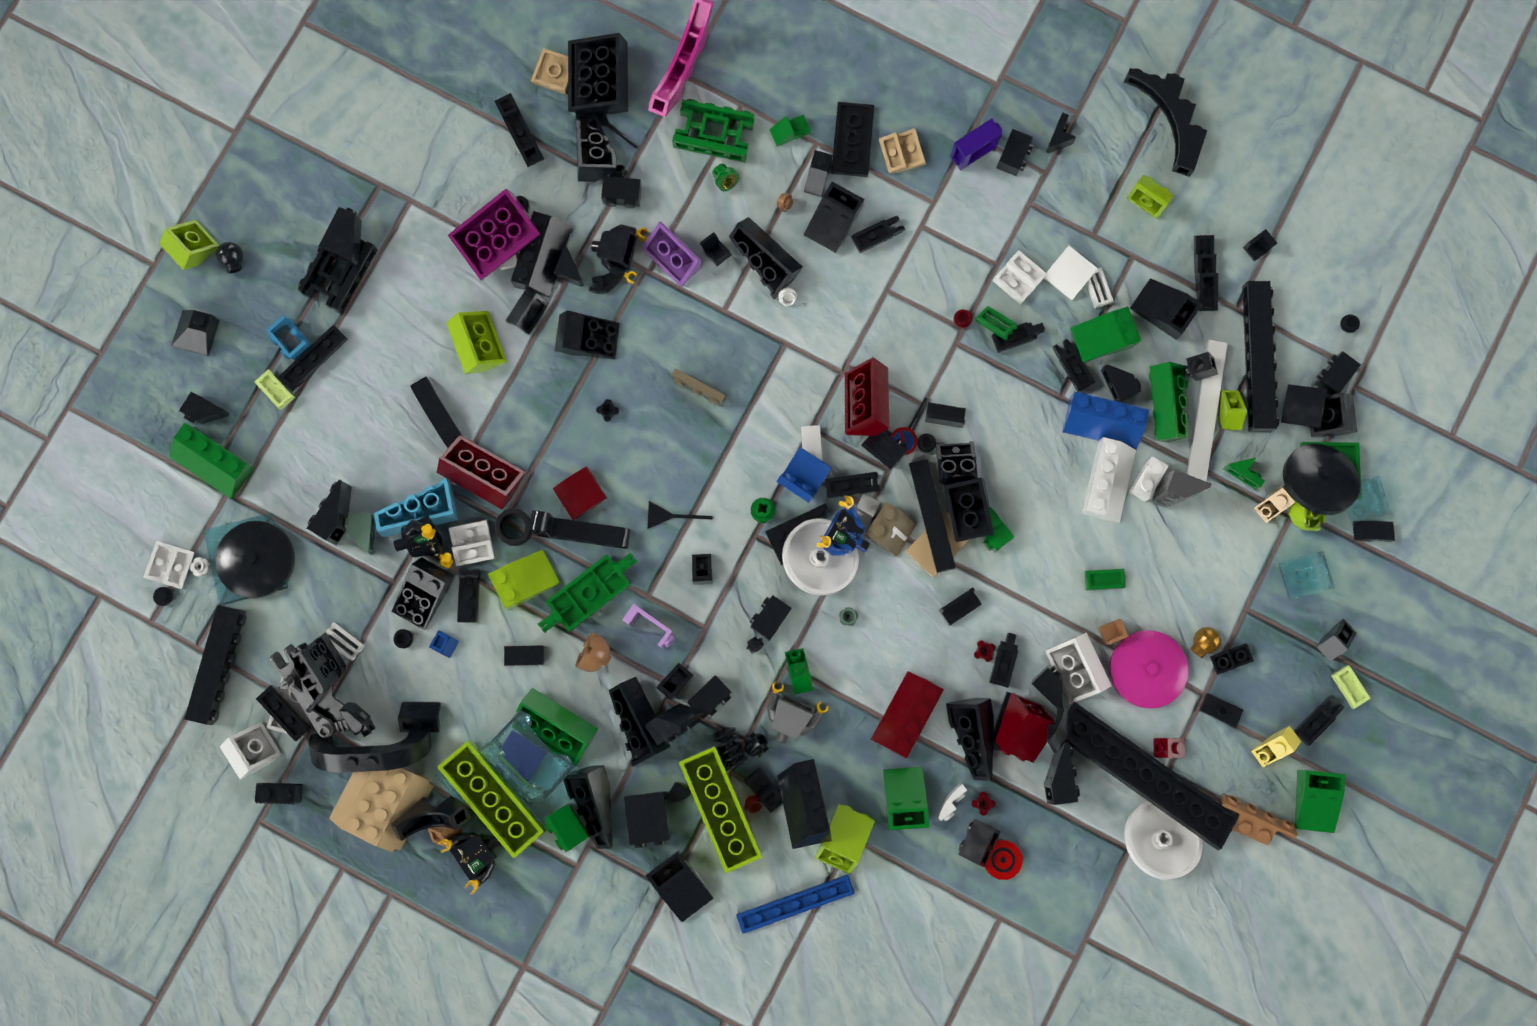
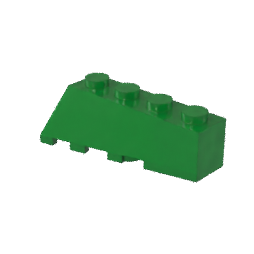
[1149,362,1188,442]

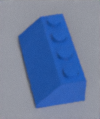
[1062,392,1149,450]

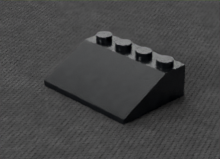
[568,33,628,114]

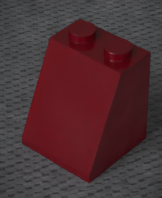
[996,693,1056,763]

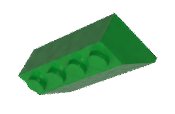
[169,422,254,499]
[510,688,598,767]

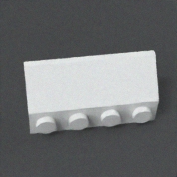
[1082,437,1136,523]

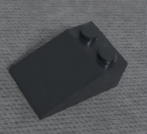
[944,477,994,542]

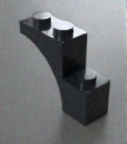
[391,796,471,841]

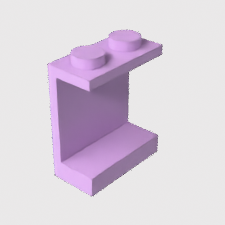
[622,604,675,649]

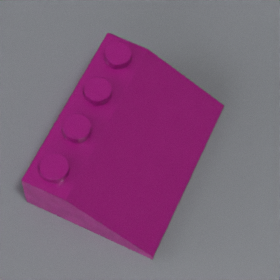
[448,189,540,281]

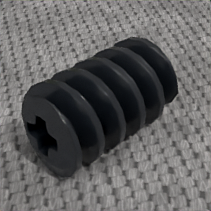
[711,727,748,771]

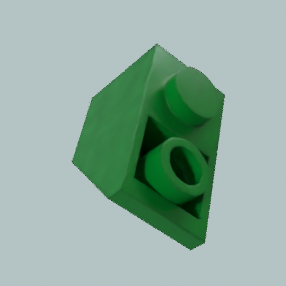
[785,648,813,695]

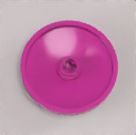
[1109,630,1188,708]

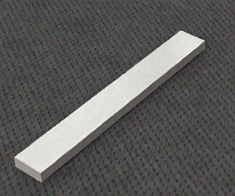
[1187,340,1228,481]

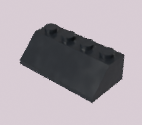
[511,211,572,297]
[777,759,832,849]

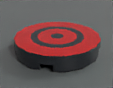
[985,840,1023,880]

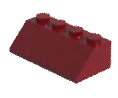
[845,357,890,436]
[436,435,525,510]
[871,671,944,759]

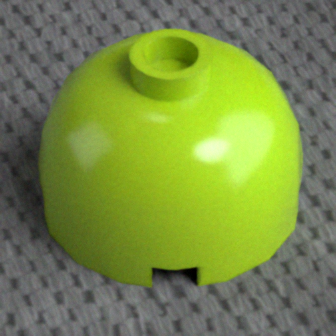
[1288,502,1326,531]

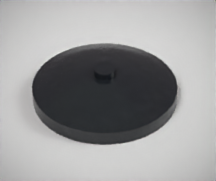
[1283,444,1361,515]
[215,521,295,598]

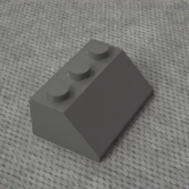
[1152,470,1212,508]

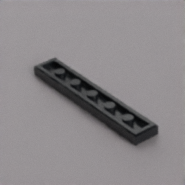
[909,459,956,574]

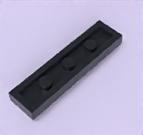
[278,324,348,391]

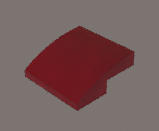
[552,467,607,520]

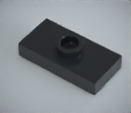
[1199,693,1244,728]

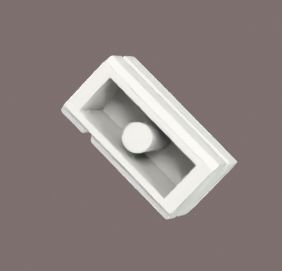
[1129,457,1168,502]

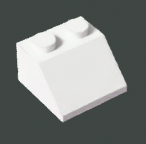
[220,722,282,780]

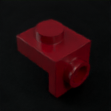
[1153,738,1185,758]

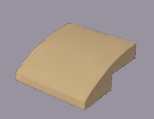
[879,128,926,174]

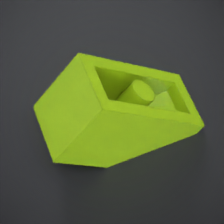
[1219,389,1247,431]

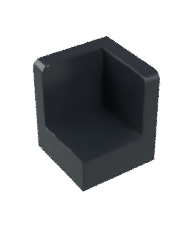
[1243,229,1278,261]

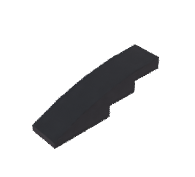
[1194,235,1218,311]

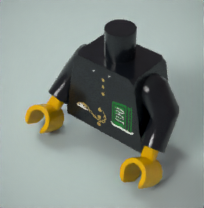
[591,224,648,284]
[393,515,453,568]
[437,832,501,895]

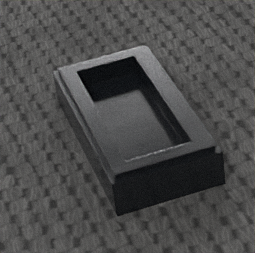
[504,645,544,666]

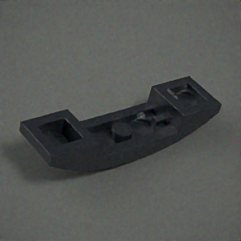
[494,93,544,167]
[410,376,463,448]

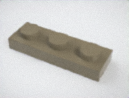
[672,369,726,406]

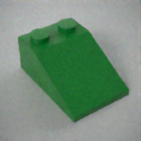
[1070,307,1142,363]

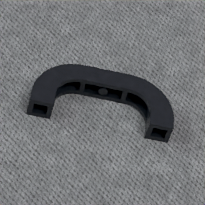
[308,729,432,773]

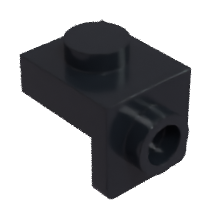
[700,232,732,266]

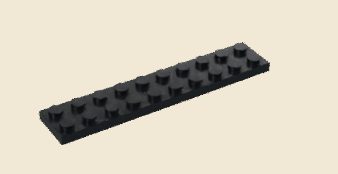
[1065,702,1239,851]

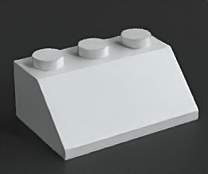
[1045,633,1112,704]

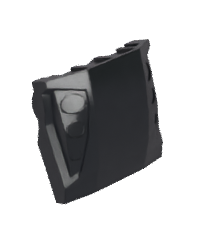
[935,441,978,485]

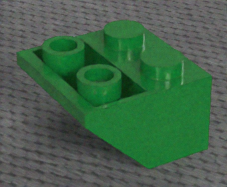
[544,803,590,852]

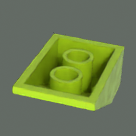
[488,549,560,610]

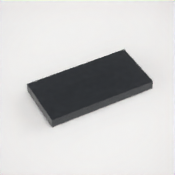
[831,102,874,177]

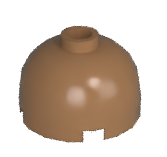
[575,632,611,672]

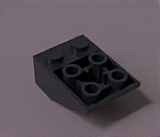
[803,181,865,253]
[1129,278,1203,340]
[554,310,620,360]
[306,479,352,545]
[391,557,455,630]
[1044,742,1080,805]
[645,850,714,922]

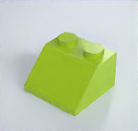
[1126,175,1174,219]
[159,219,219,270]

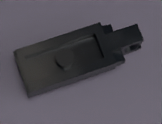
[991,322,1045,353]
[989,633,1019,688]

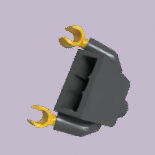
[767,682,828,744]

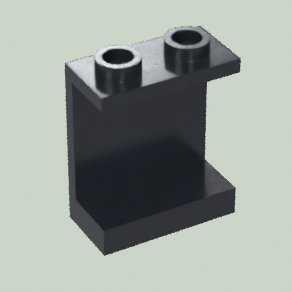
[624,791,670,848]

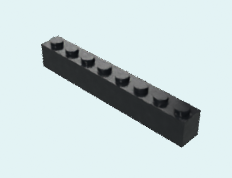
[1242,281,1279,432]

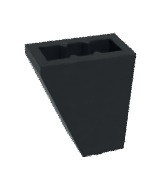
[318,207,362,267]

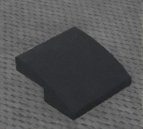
[1281,384,1328,428]

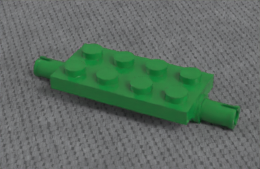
[538,552,637,633]

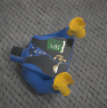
[817,495,870,556]

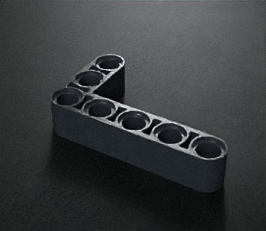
[529,510,631,549]

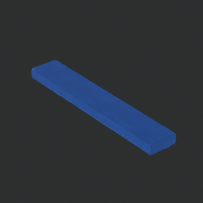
[736,874,855,934]

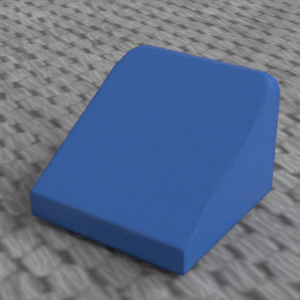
[429,630,459,658]

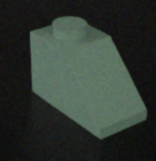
[345,513,376,555]

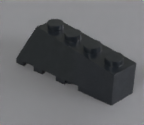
[729,217,803,299]
[609,677,671,767]

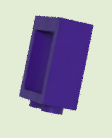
[950,118,1002,171]

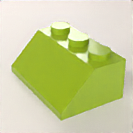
[446,311,507,374]

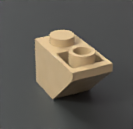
[1254,483,1296,523]

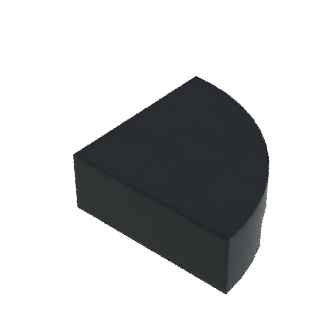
[665,782,691,802]

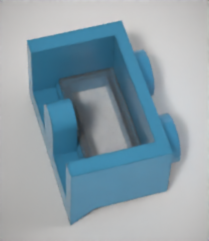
[266,315,312,360]

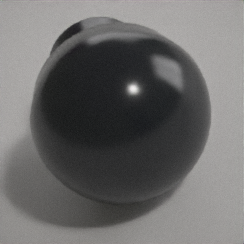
[216,242,243,274]

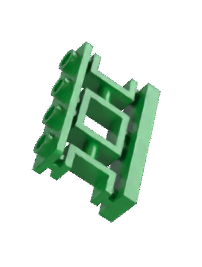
[672,99,755,163]

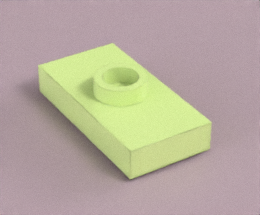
[254,369,295,410]
[1331,665,1371,709]

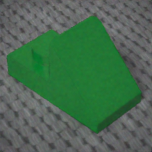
[770,114,811,147]
[1223,458,1265,490]

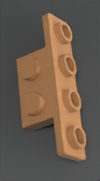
[1221,793,1297,846]

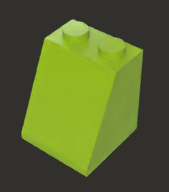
[814,804,875,875]

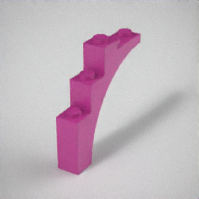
[648,0,714,117]

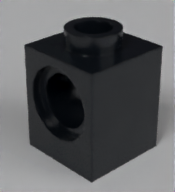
[1185,351,1218,381]

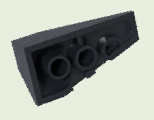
[576,113,616,182]
[946,698,994,781]
[562,765,613,849]

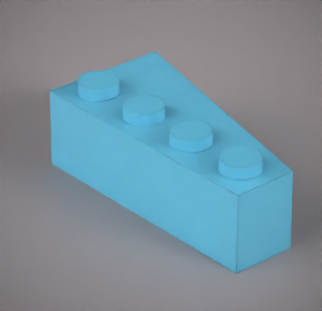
[374,478,458,537]

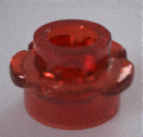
[744,795,762,814]

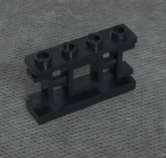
[298,239,378,315]

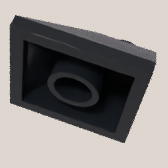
[171,310,220,356]

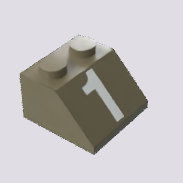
[864,502,916,557]

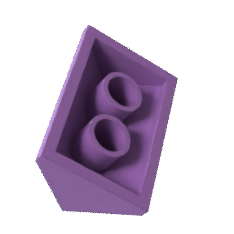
[642,221,702,287]

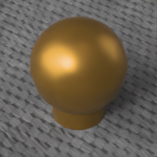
[1190,627,1221,659]

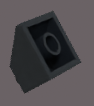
[1310,392,1357,437]
[861,429,909,470]

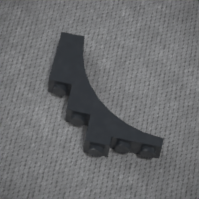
[1124,68,1207,177]

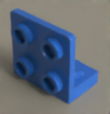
[776,447,831,503]

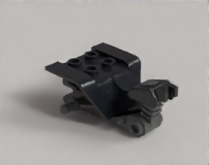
[270,632,375,738]

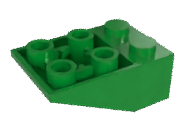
[883,767,929,831]
[1295,770,1345,833]

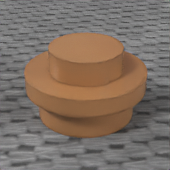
[777,193,793,212]

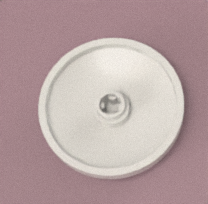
[782,519,859,595]
[1124,801,1203,880]

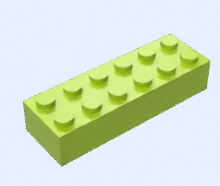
[437,740,547,859]
[679,746,762,874]

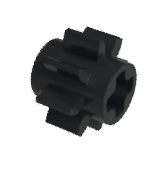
[744,732,769,758]

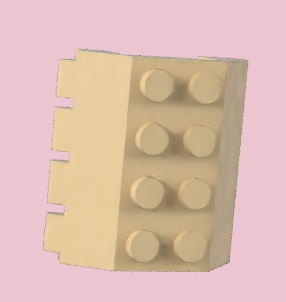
[329,768,434,852]

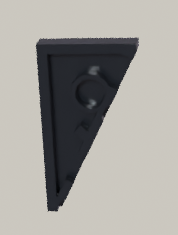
[765,503,828,565]

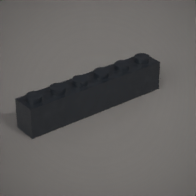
[184,604,247,725]

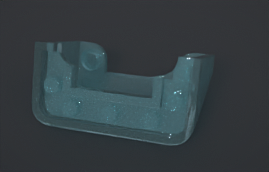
[478,710,575,805]

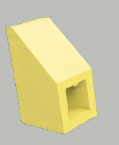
[1251,726,1301,767]

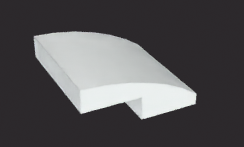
[1044,246,1098,300]
[992,250,1047,305]
[449,519,494,566]
[143,541,195,589]

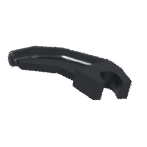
[589,272,622,294]

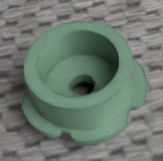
[839,607,858,626]

